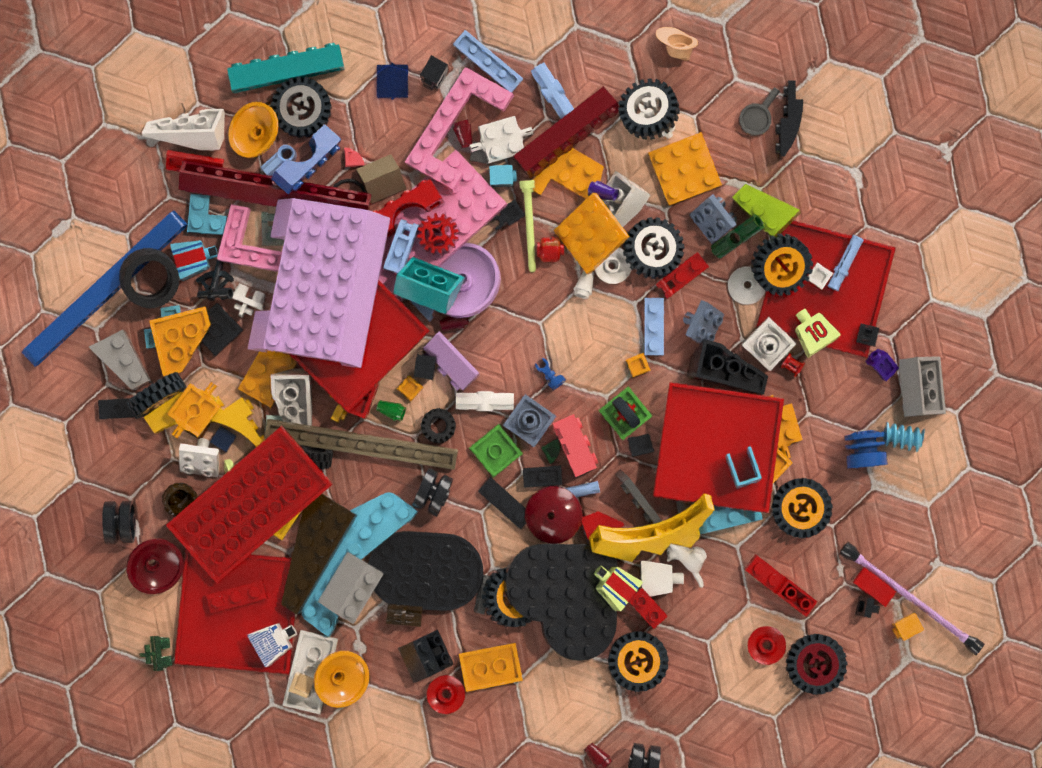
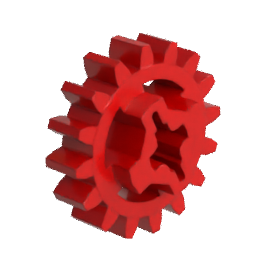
[417,213,460,256]

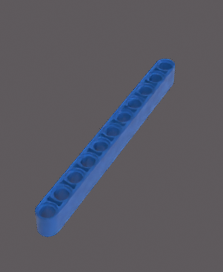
[22,210,188,367]

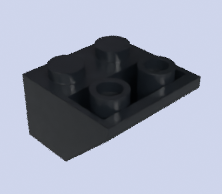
[398,630,454,683]

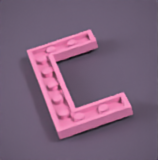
[405,67,514,191]
[217,204,282,272]

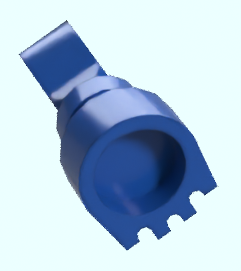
[535,358,566,391]

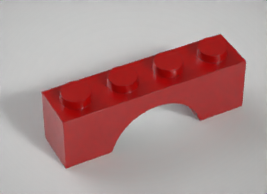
[373,179,444,238]

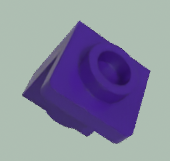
[865,349,899,381]

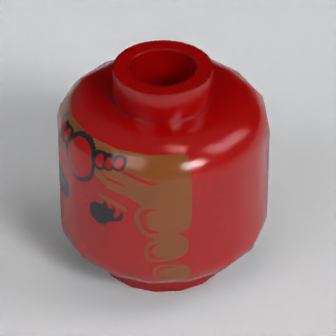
[537,237,564,262]

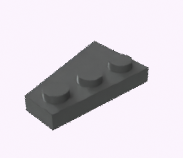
[615,469,662,524]

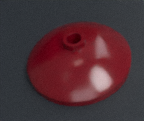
[525,486,583,544]
[126,539,184,594]

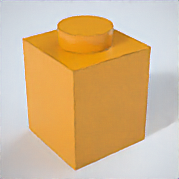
[892,612,924,641]

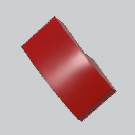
[852,567,896,607]

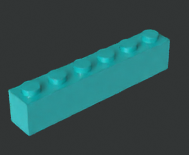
[227,43,345,93]

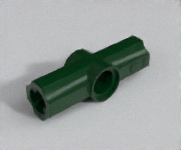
[711,214,765,259]

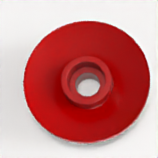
[747,626,786,665]
[427,675,465,714]

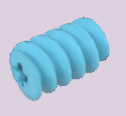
[883,422,925,452]

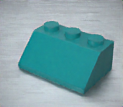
[393,257,465,314]

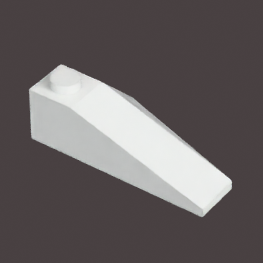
[142,109,225,151]
[603,171,650,227]
[271,369,312,446]

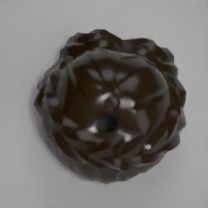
[162,483,198,517]

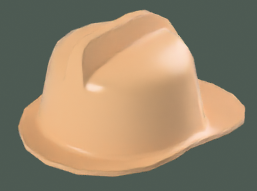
[656,27,698,61]

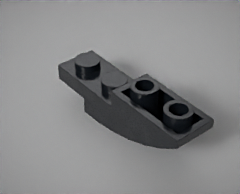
[775,80,803,159]

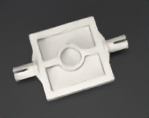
[470,116,533,163]

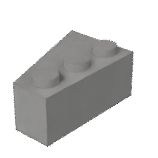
[89,330,152,391]

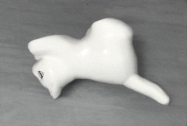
[667,543,707,588]

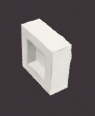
[808,263,833,290]

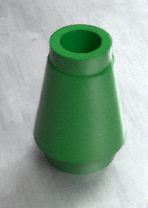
[376,400,406,422]

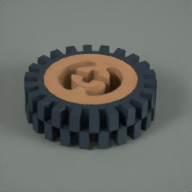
[126,372,187,419]

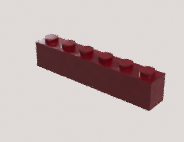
[513,86,620,179]

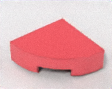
[344,148,365,168]

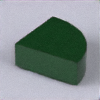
[541,438,560,464]

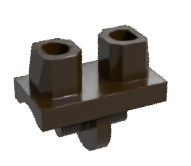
[386,604,423,627]

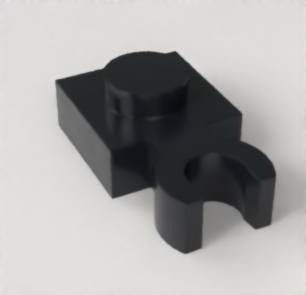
[490,200,525,231]

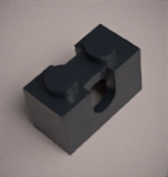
[420,55,449,91]

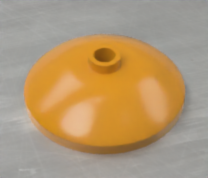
[228,102,278,158]
[314,651,369,708]

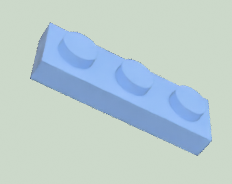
[644,298,664,356]

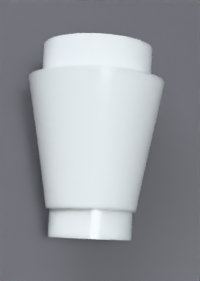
[574,270,594,299]

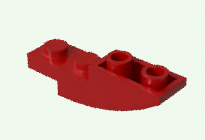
[744,554,818,617]

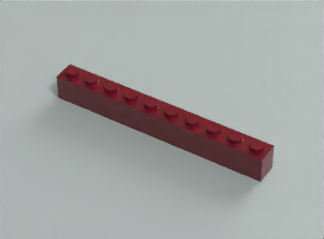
[179,160,372,211]

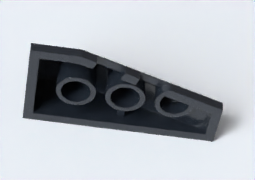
[687,339,768,395]

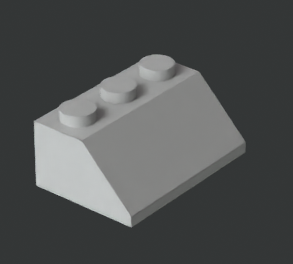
[899,357,946,417]
[317,552,383,624]

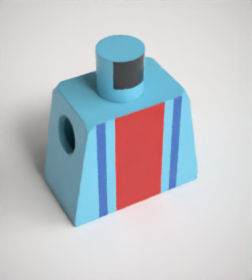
[170,241,218,281]

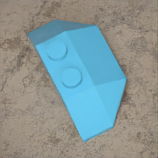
[692,503,763,534]

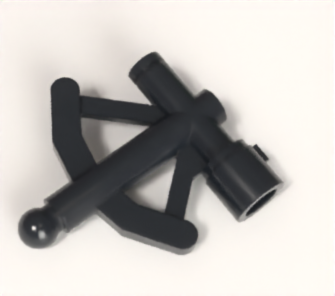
[196,260,234,301]

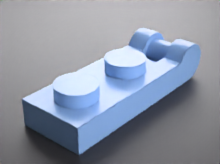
[383,219,420,274]

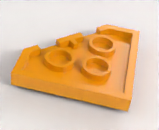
[149,307,211,377]

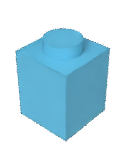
[489,165,517,187]

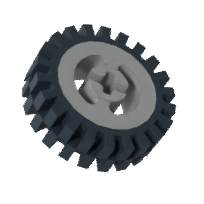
[271,77,332,138]

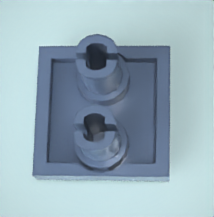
[689,194,737,244]

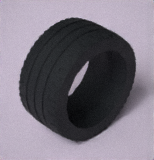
[119,248,179,308]

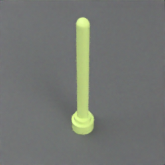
[519,180,536,272]

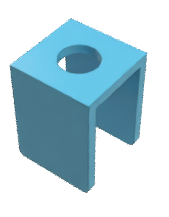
[725,446,762,489]

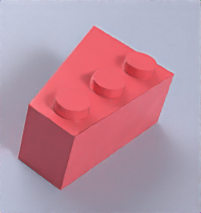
[552,414,598,478]

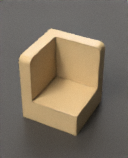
[289,672,314,698]

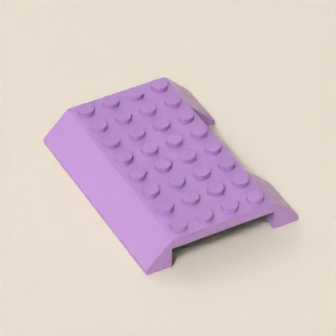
[248,198,390,368]

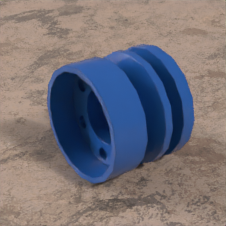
[844,430,888,469]

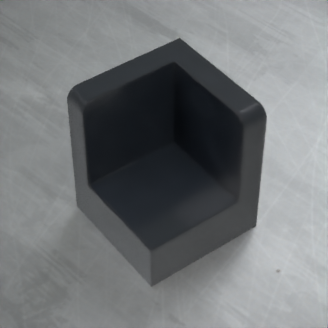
[414,350,436,380]
[627,434,655,457]

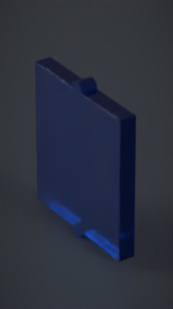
[377,63,408,100]

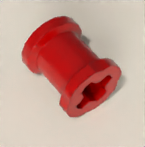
[780,353,805,377]

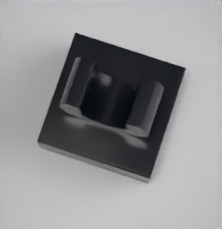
[856,324,880,347]
[855,596,880,618]

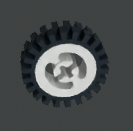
[618,78,680,140]
[623,217,685,279]

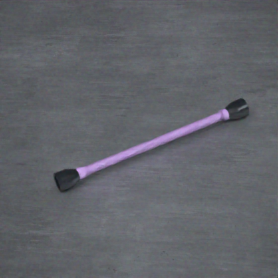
[839,542,985,656]

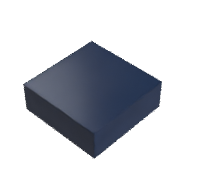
[210,426,237,452]

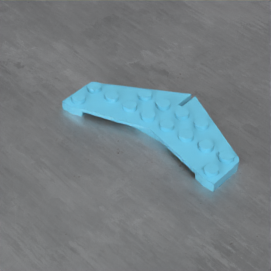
[301,492,418,637]

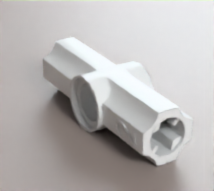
[456,391,514,411]

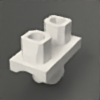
[232,283,266,318]

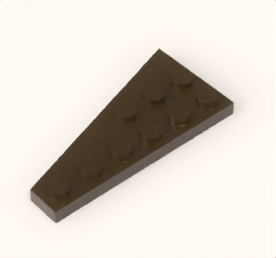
[281,493,357,615]

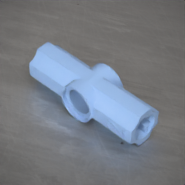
[531,63,574,119]

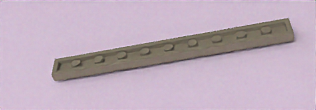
[264,419,458,470]

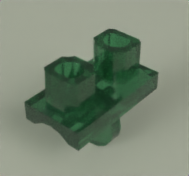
[139,636,172,671]

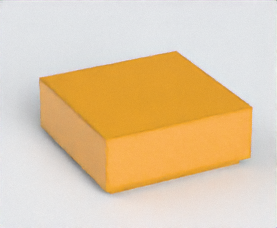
[626,353,651,378]
[397,375,424,402]

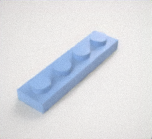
[453,30,523,93]

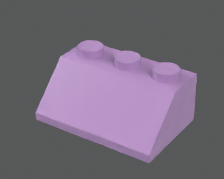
[423,331,480,391]

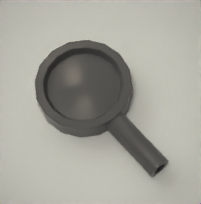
[739,87,780,136]

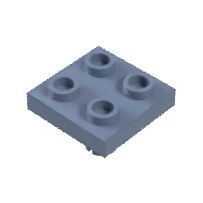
[683,300,725,344]
[503,394,556,447]

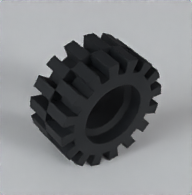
[421,408,456,443]
[300,445,333,470]

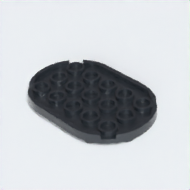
[368,531,483,611]

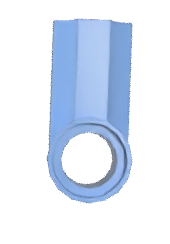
[260,145,297,176]

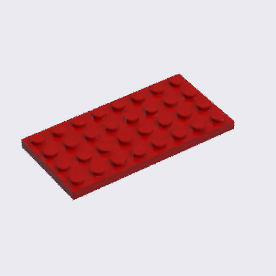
[166,426,333,583]

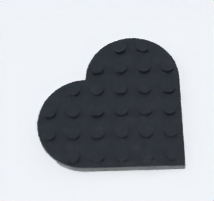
[504,544,617,661]

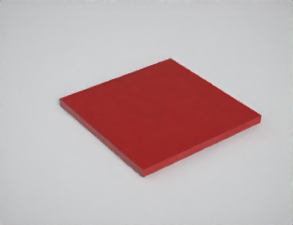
[756,221,896,358]
[289,280,430,413]
[653,382,784,514]
[174,548,296,674]

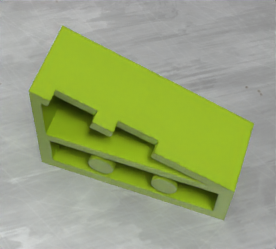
[732,184,801,237]

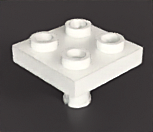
[742,317,796,371]
[179,438,219,477]

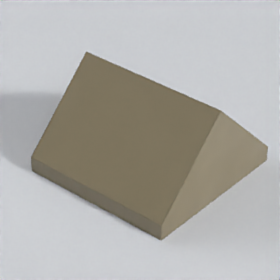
[356,154,406,204]

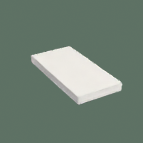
[282,630,338,714]

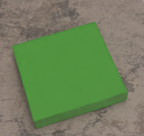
[469,424,523,478]

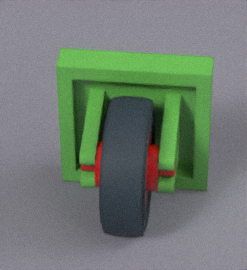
[599,386,652,440]

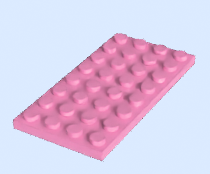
[379,150,507,301]

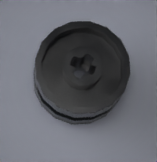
[412,468,453,517]
[102,501,136,544]
[628,743,661,768]

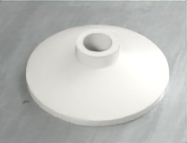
[595,247,631,284]
[728,267,765,305]

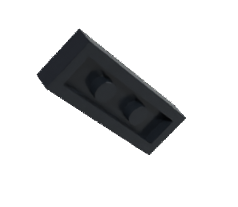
[478,477,526,529]

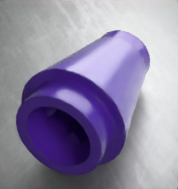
[588,181,618,201]

